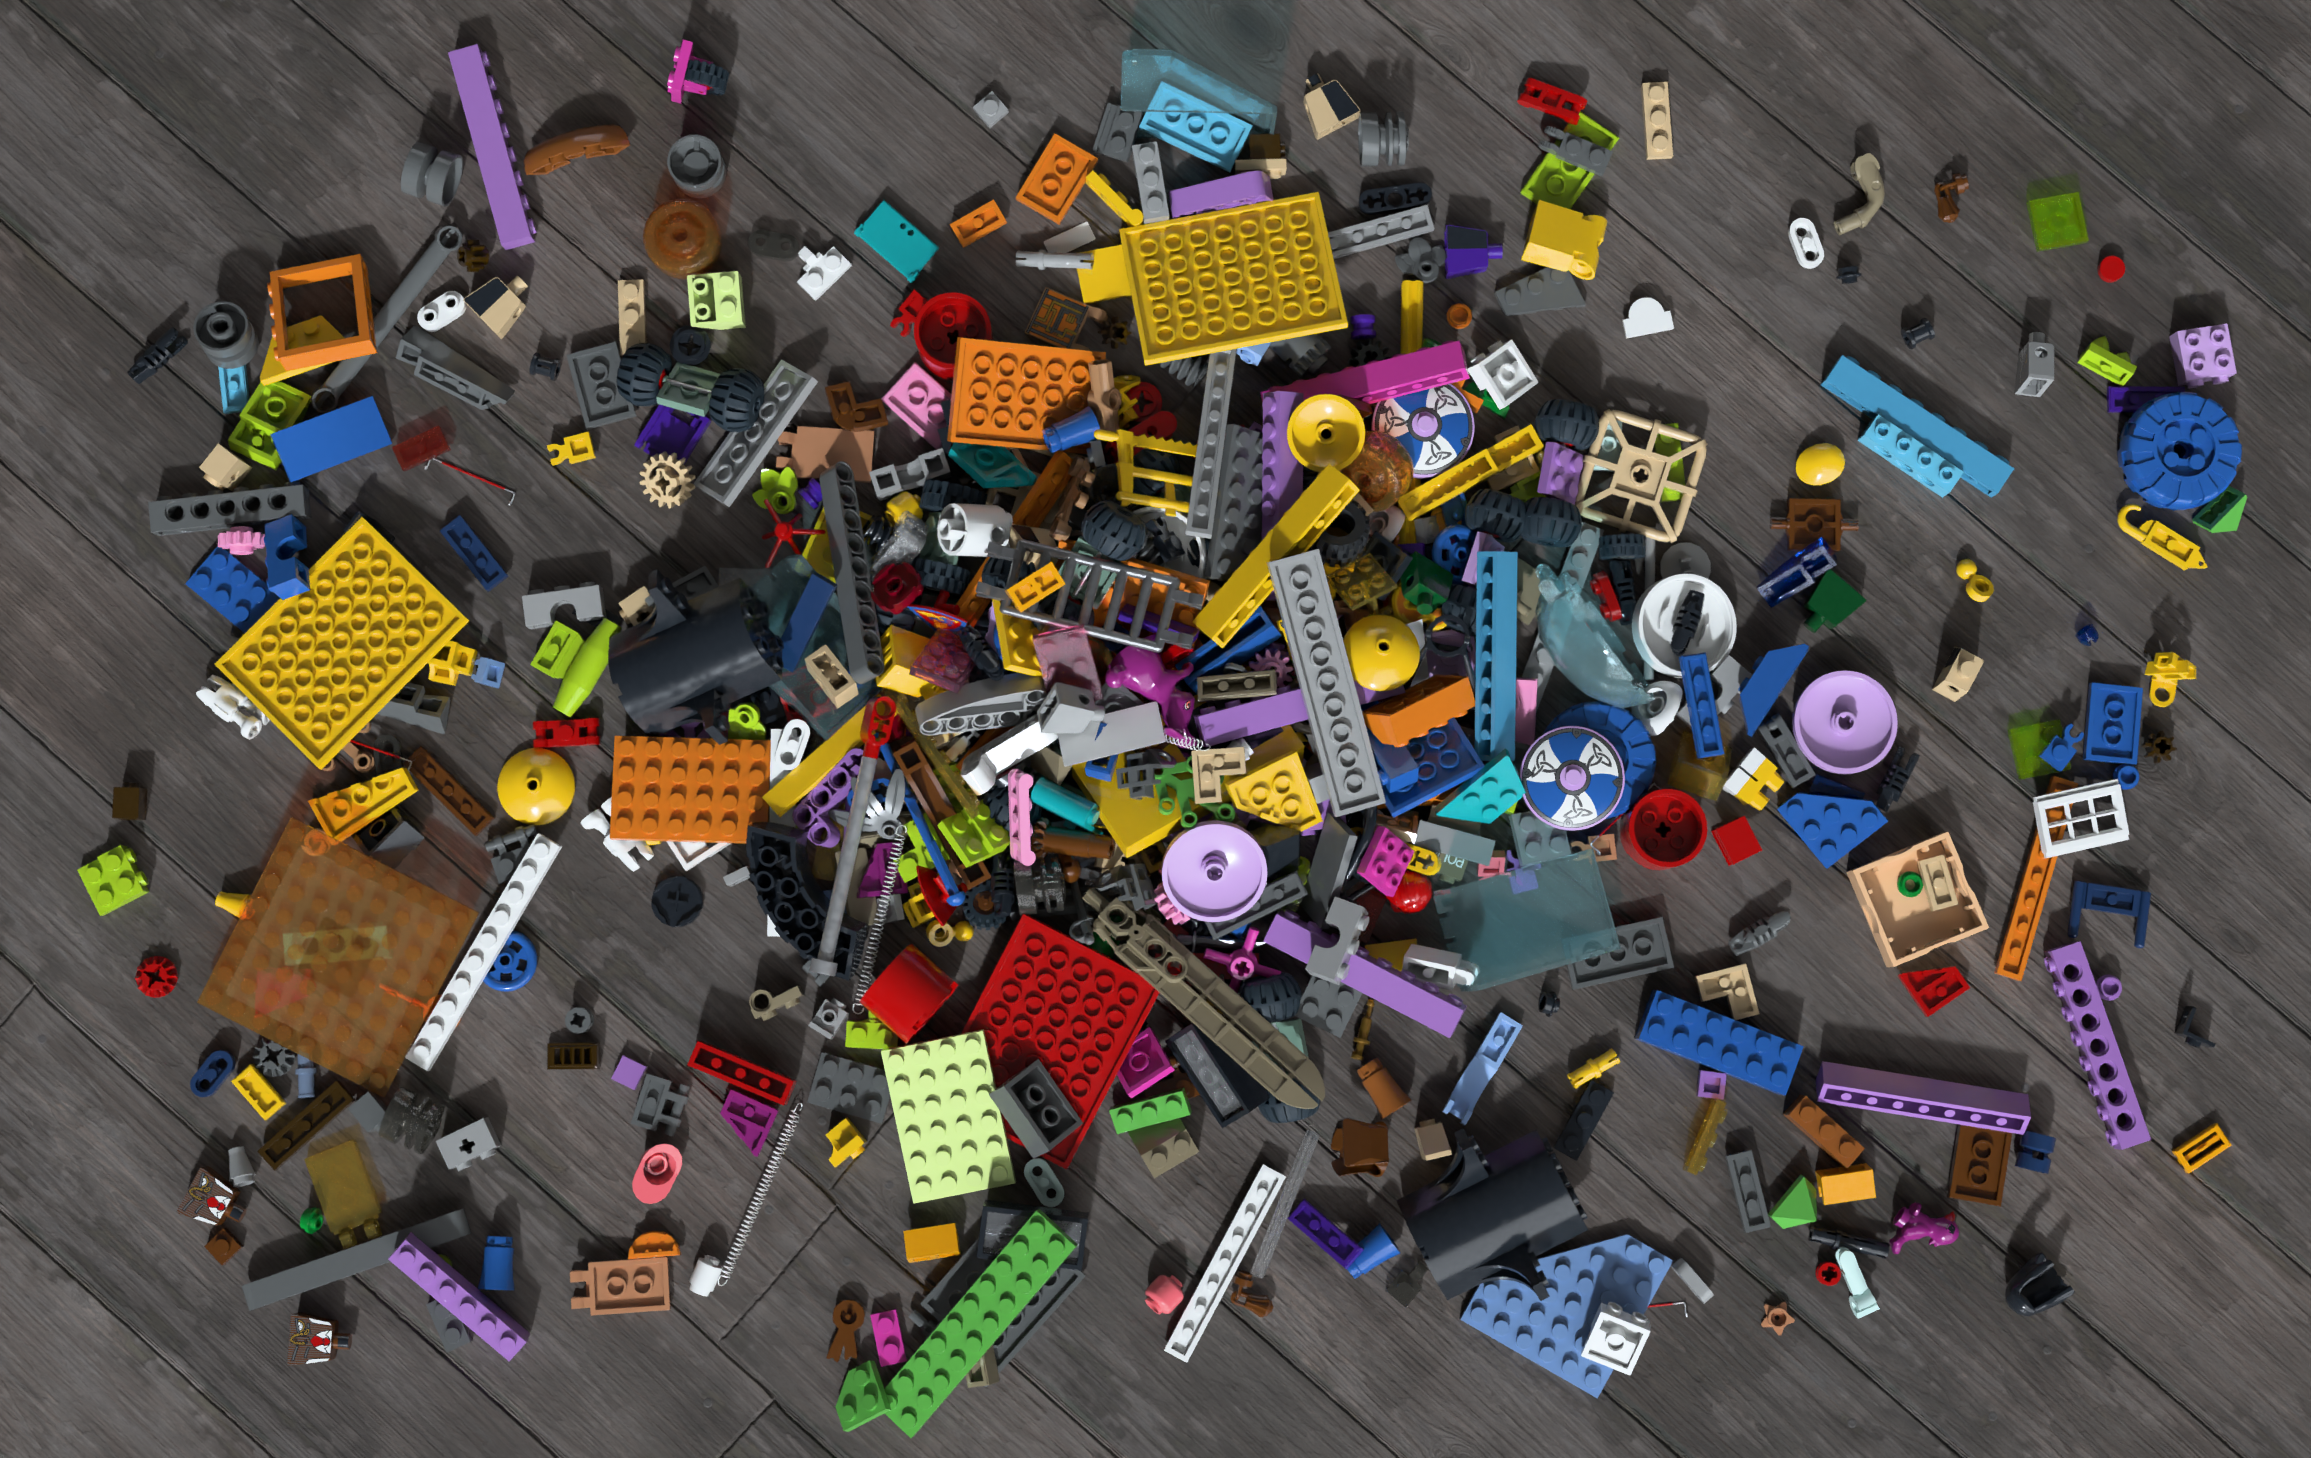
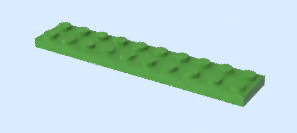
[884,1209,1078,1438]

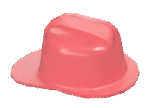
[632,1143,682,1204]

